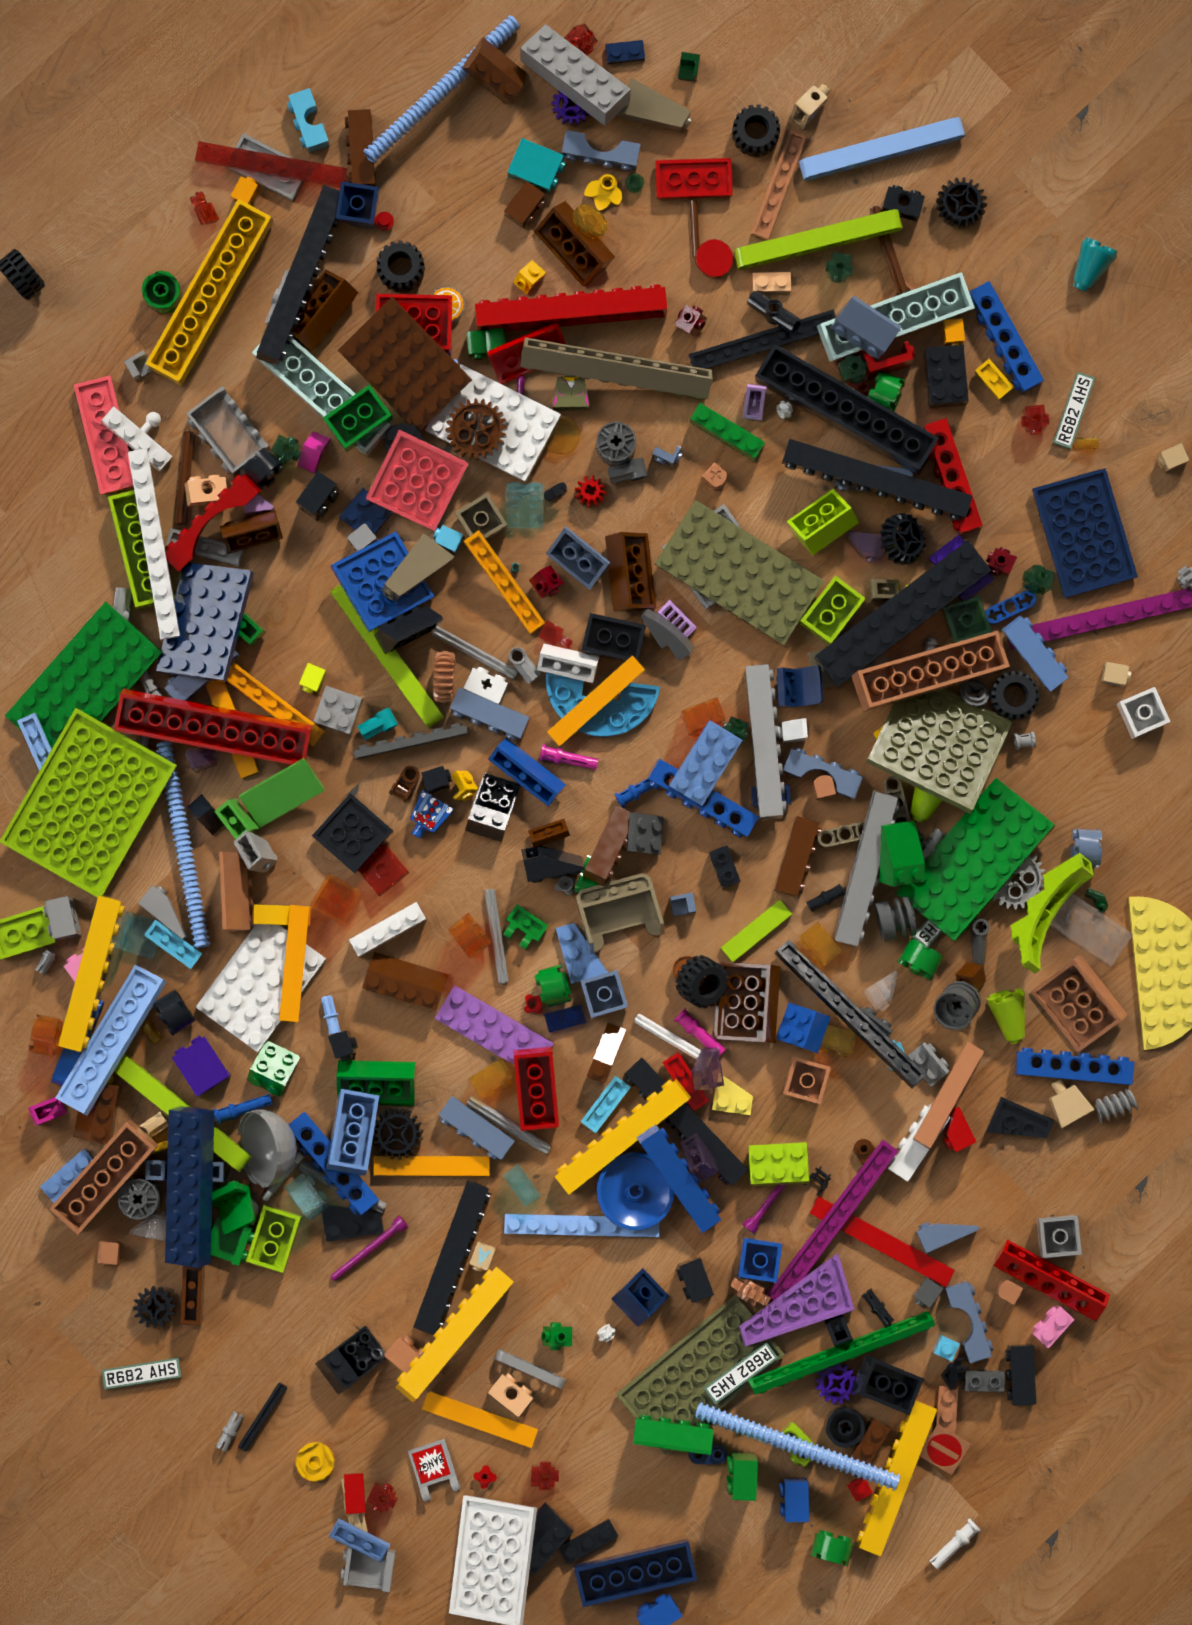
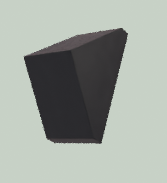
[187,794,224,835]
[824,1314,853,1348]

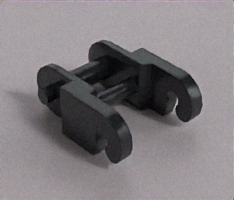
[544,482,567,501]
[803,1166,831,1196]

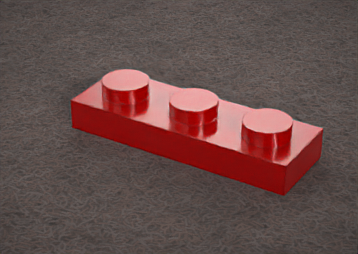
[662,1052,709,1111]

